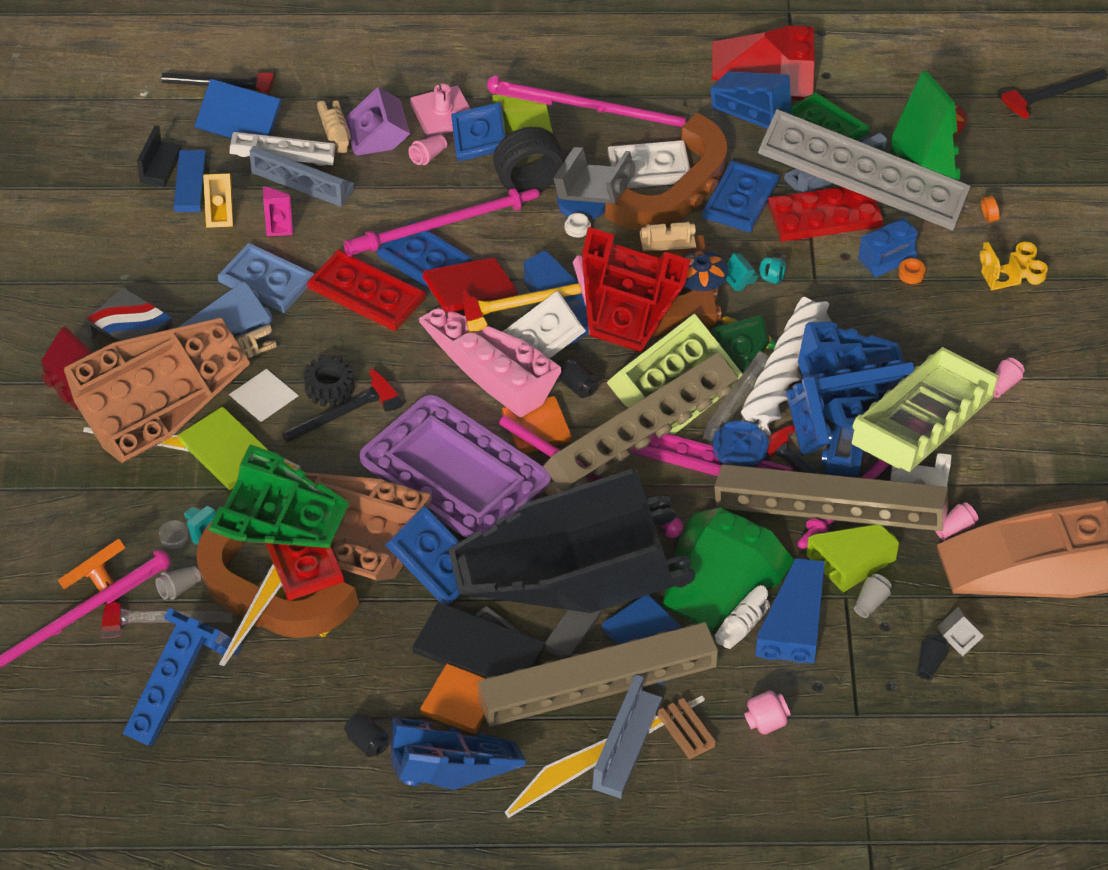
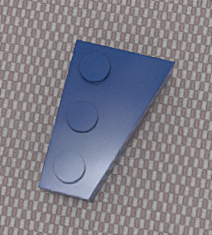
[710,71,792,129]

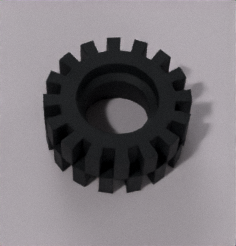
[304,355,354,407]

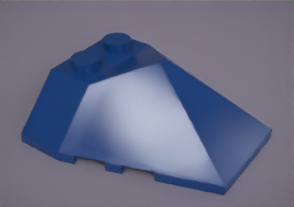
[798,321,909,426]
[391,717,526,790]

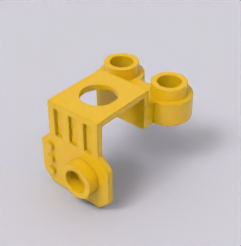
[980,242,1048,291]

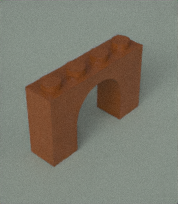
[639,235,721,336]

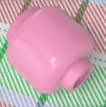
[744,690,791,735]

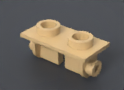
[639,221,696,252]

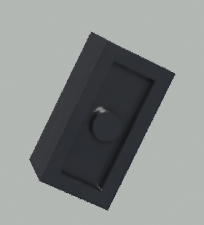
[137,125,181,188]

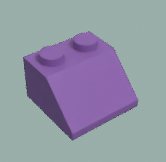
[345,87,410,155]

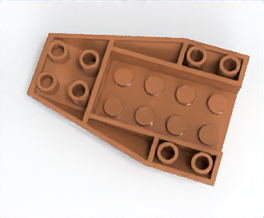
[64,318,250,463]
[305,472,431,580]
[937,497,1108,598]

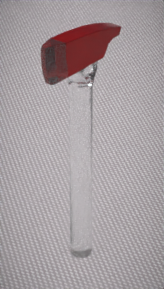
[100,600,233,639]

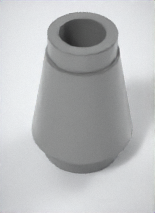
[155,566,201,600]
[853,574,892,618]

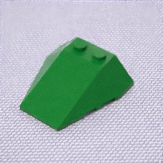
[889,70,961,181]
[209,444,349,548]
[662,507,794,632]

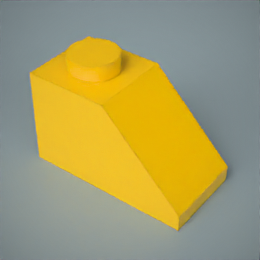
[203,174,233,228]

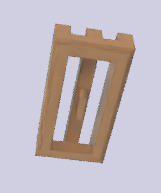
[658,698,715,759]

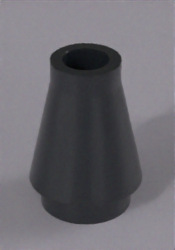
[916,634,950,680]

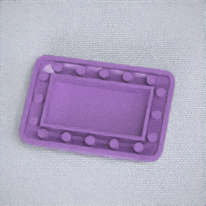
[359,395,551,538]

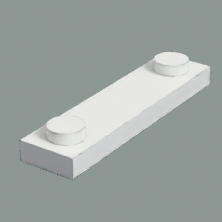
[230,132,336,166]

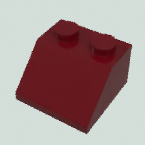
[41,326,92,410]

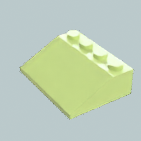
[607,314,746,435]

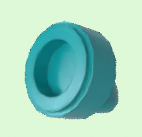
[759,257,786,285]

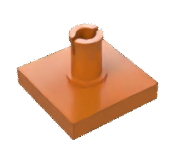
[58,539,125,592]

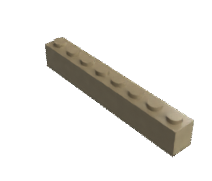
[715,464,948,531]
[478,622,718,727]

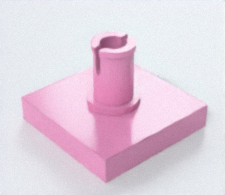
[410,84,470,138]

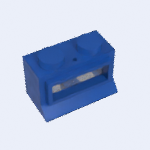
[858,217,919,278]
[821,423,864,478]

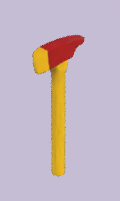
[463,283,581,333]

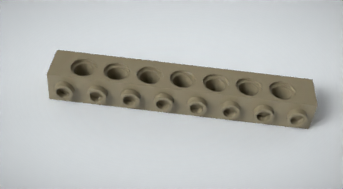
[543,352,738,491]

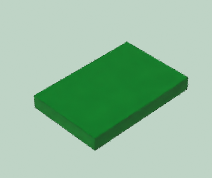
[792,92,869,141]

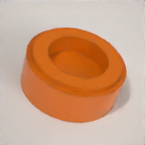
[981,195,1000,223]
[898,258,926,284]

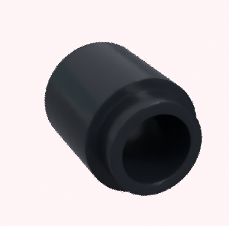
[559,359,599,398]
[344,713,389,757]

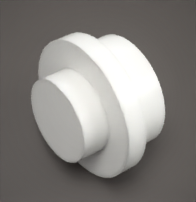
[564,213,591,237]

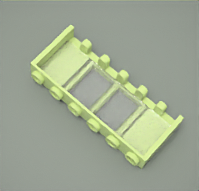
[851,347,999,472]

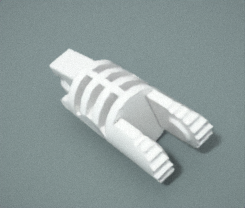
[715,585,770,649]

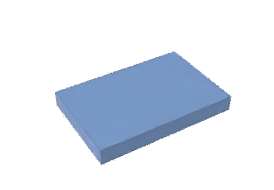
[218,243,314,313]

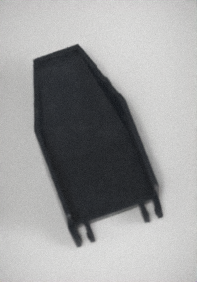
[448,469,696,613]

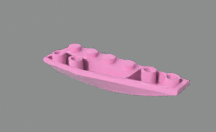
[419,306,561,418]

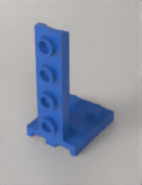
[786,360,914,456]
[123,608,242,747]

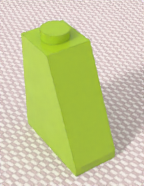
[492,95,553,134]
[806,524,899,592]

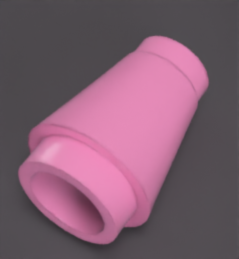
[409,135,447,165]
[994,357,1025,398]
[935,502,978,541]

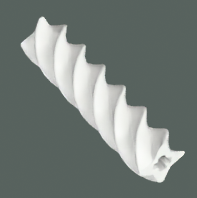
[741,297,832,436]

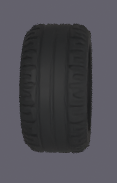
[493,127,565,193]

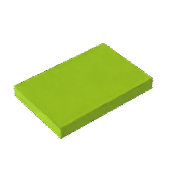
[178,406,269,490]

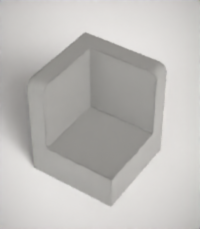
[938,606,984,656]

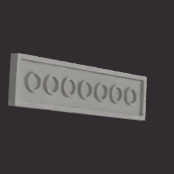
[758,109,970,231]

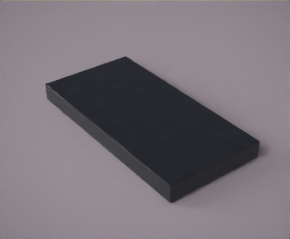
[412,602,545,678]

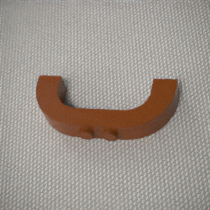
[605,113,727,230]
[196,523,359,638]

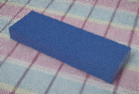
[174,150,206,212]

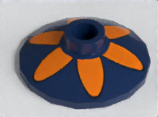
[681,250,728,292]

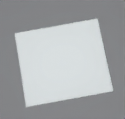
[229,369,299,422]

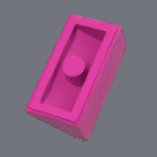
[263,187,293,236]

